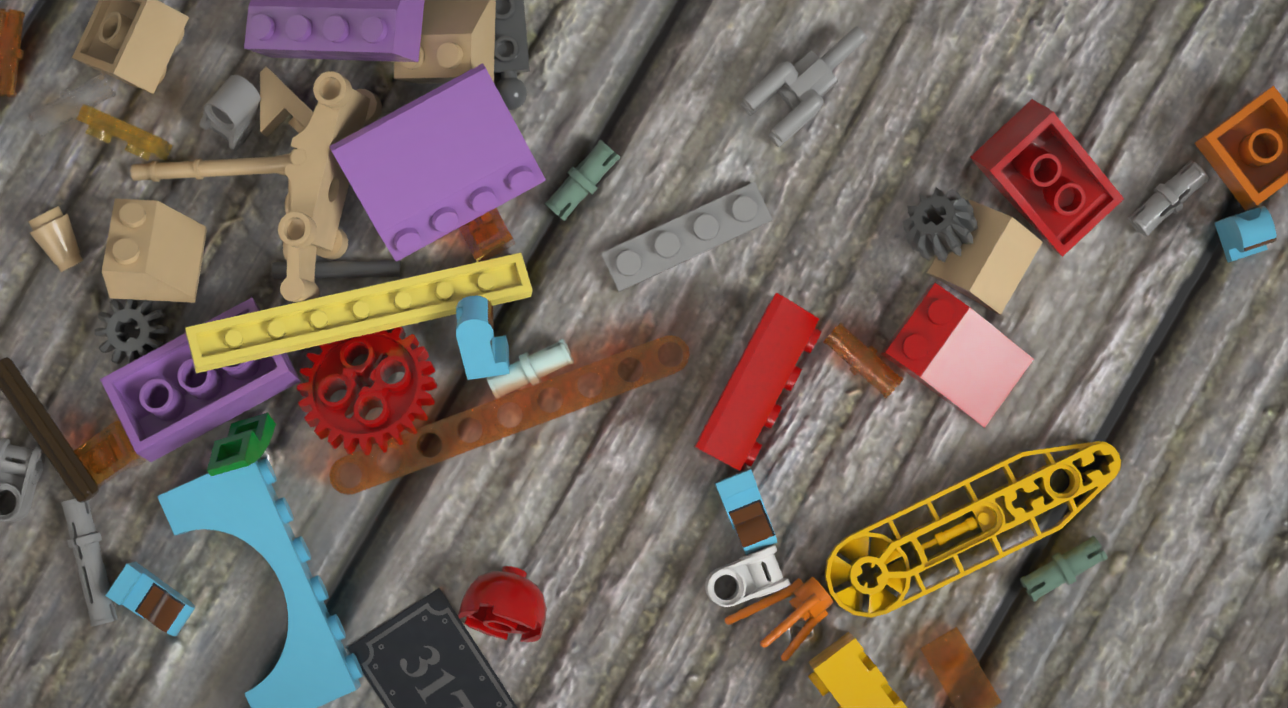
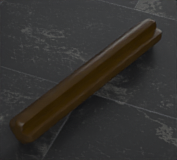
[0,357,99,503]

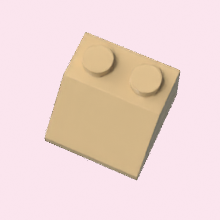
[72,0,189,94]
[394,0,496,84]
[102,198,207,303]

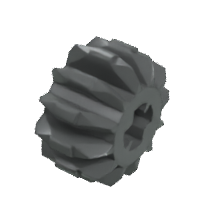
[903,187,978,263]
[94,299,169,364]

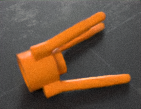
[725,576,834,661]

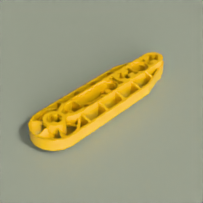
[824,441,1121,618]

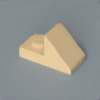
[260,67,313,137]

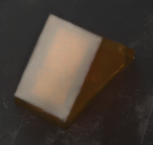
[459,207,516,262]

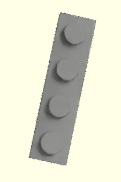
[601,182,773,292]

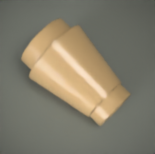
[28,206,84,272]

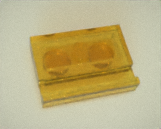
[77,104,173,161]

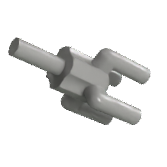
[740,26,867,147]

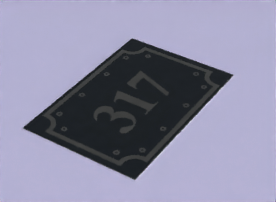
[347,587,518,708]

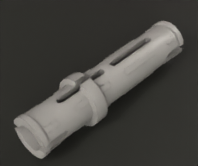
[61,499,118,626]

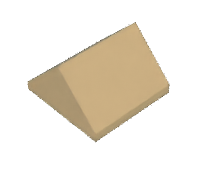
[927,199,1043,315]

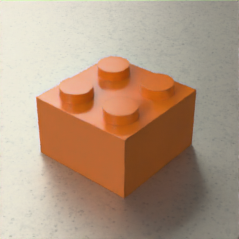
[1194,86,1288,210]

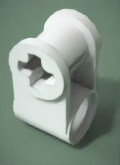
[705,545,790,607]

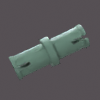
[545,140,621,221]
[1020,535,1108,602]

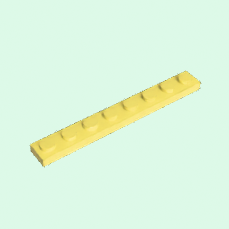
[185,253,533,373]

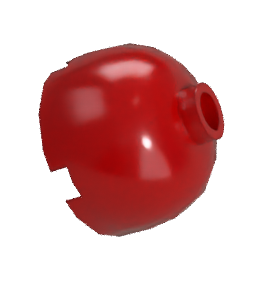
[458,566,547,643]

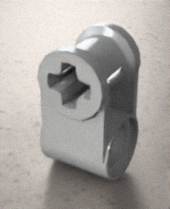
[199,75,261,151]
[0,438,45,522]

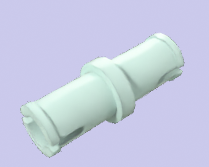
[487,338,574,400]

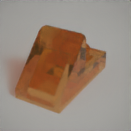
[74,420,146,487]

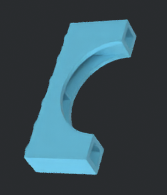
[157,458,363,708]

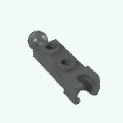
[494,0,530,110]

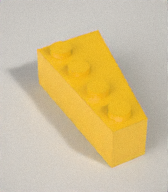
[808,631,907,708]

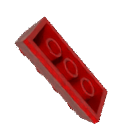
[694,293,822,471]

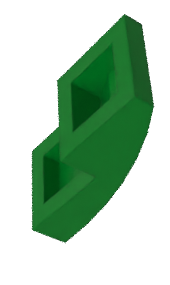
[207,412,276,476]

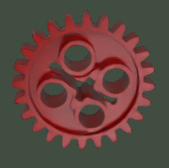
[297,327,437,456]

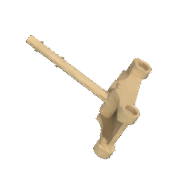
[130,71,382,303]

